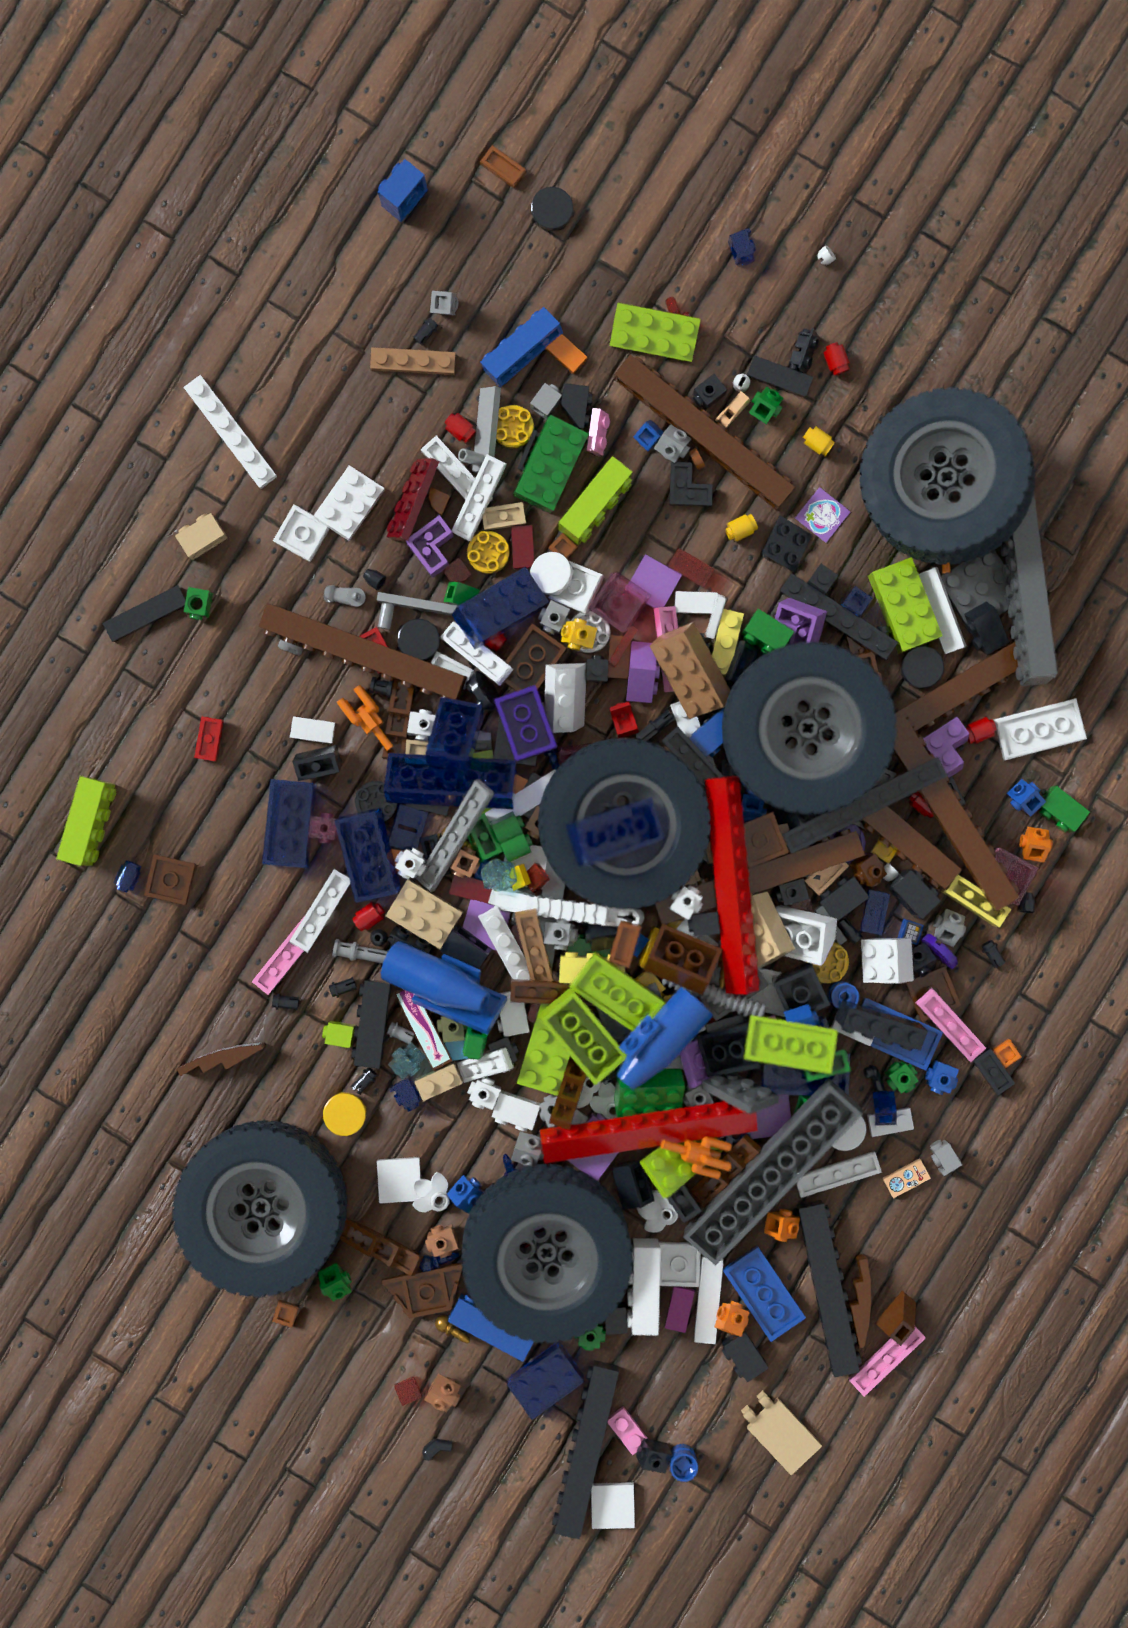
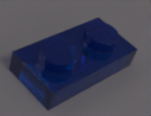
[860,890,890,935]

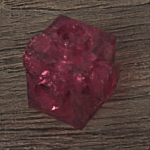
[309,813,342,843]

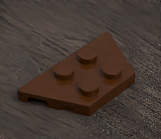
[382,1263,463,1319]

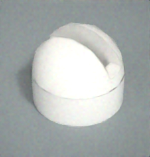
[817,245,836,265]
[733,374,750,392]
[884,863,900,881]

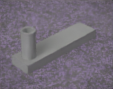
[458,386,501,473]
[377,592,463,630]

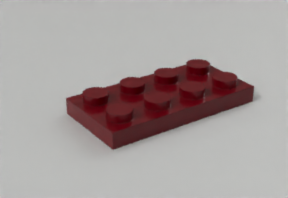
[387,458,440,541]

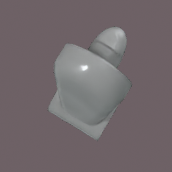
[324,585,365,607]

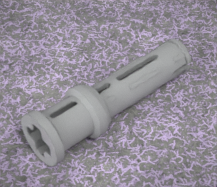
[332,938,388,963]

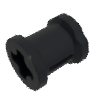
[369,677,394,699]

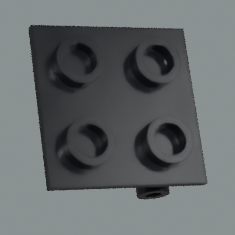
[761,515,812,573]

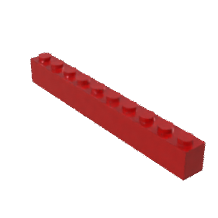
[705,776,760,995]
[540,1101,758,1163]

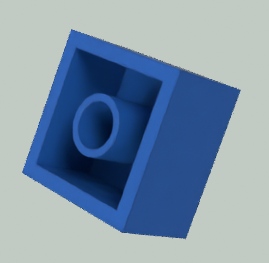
[378,159,428,222]

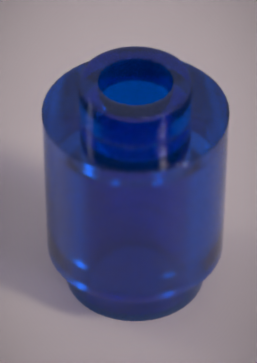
[113,860,142,893]

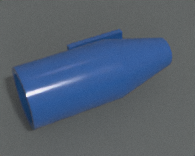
[381,941,490,1012]
[617,987,713,1090]

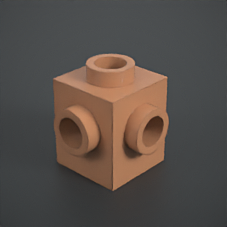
[450,846,480,878]
[425,1224,460,1258]
[424,1373,461,1412]

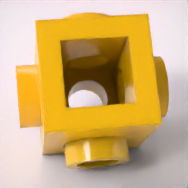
[561,618,597,651]

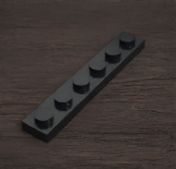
[780,573,898,661]

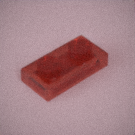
[667,548,714,588]

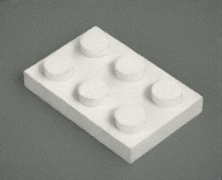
[314,465,384,541]

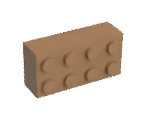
[650,622,730,719]

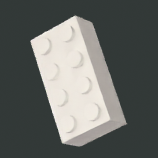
[627,1238,660,1335]

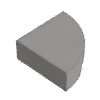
[278,640,304,655]

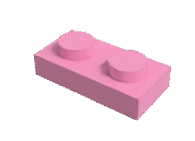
[587,408,610,456]
[607,1406,648,1455]

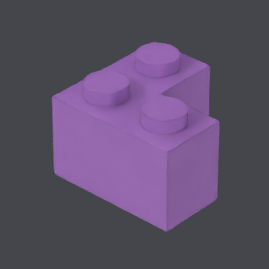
[406,515,454,578]
[775,598,827,645]
[626,641,660,703]
[923,717,969,778]

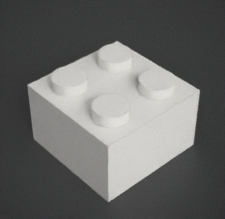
[861,938,914,983]

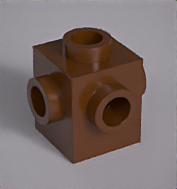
[849,852,887,887]

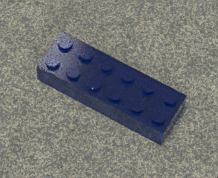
[384,753,517,810]

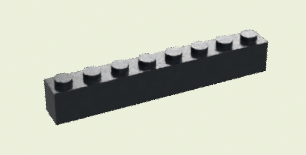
[796,1200,861,1377]
[552,1360,619,1540]

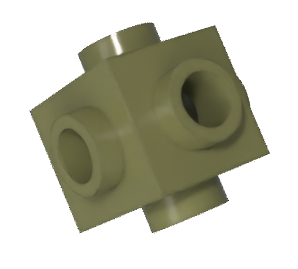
[437,1015,468,1043]

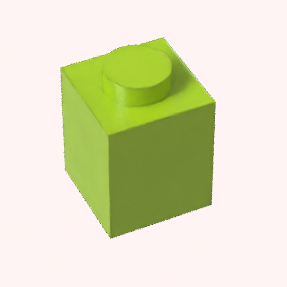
[322,1021,356,1048]

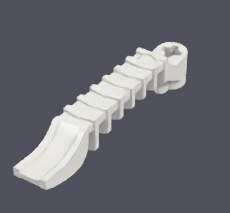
[494,890,644,926]

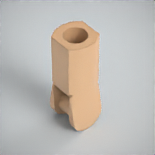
[715,392,751,428]

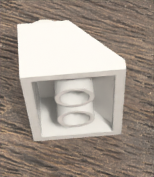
[544,663,587,733]
[775,905,837,965]

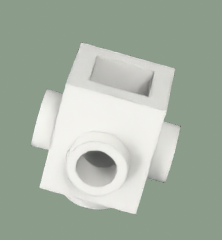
[407,710,439,741]
[395,848,427,880]
[670,885,703,920]
[467,1077,501,1110]

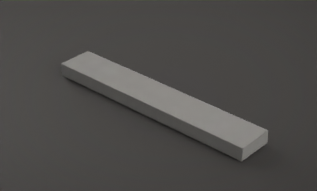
[416,780,494,892]

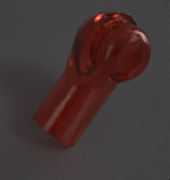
[665,297,690,316]

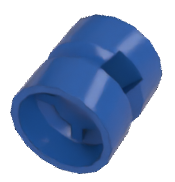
[827,981,859,1009]
[669,1444,698,1482]

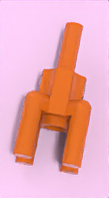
[336,685,394,751]
[661,1137,731,1179]

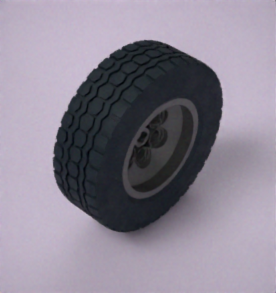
[859,387,1035,565]
[722,642,897,814]
[538,738,710,909]
[172,1120,347,1297]
[462,1164,633,1343]

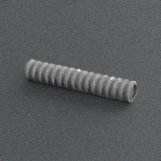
[662,979,766,1017]

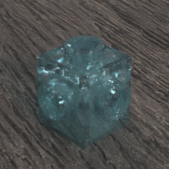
[481,859,517,892]
[388,1042,426,1080]

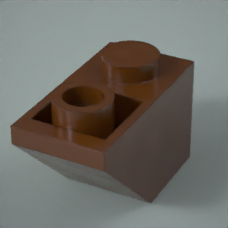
[875,1290,916,1346]

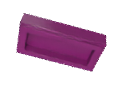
[664,1286,695,1333]

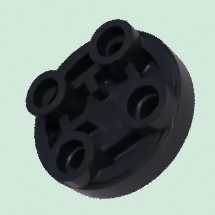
[531,187,573,231]
[398,619,440,661]
[901,646,944,689]
[465,671,500,711]
[355,781,398,823]

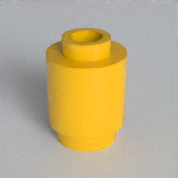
[803,426,835,456]
[725,514,758,542]

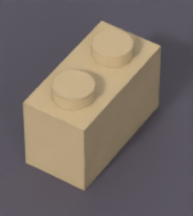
[175,513,228,560]
[414,1061,463,1101]

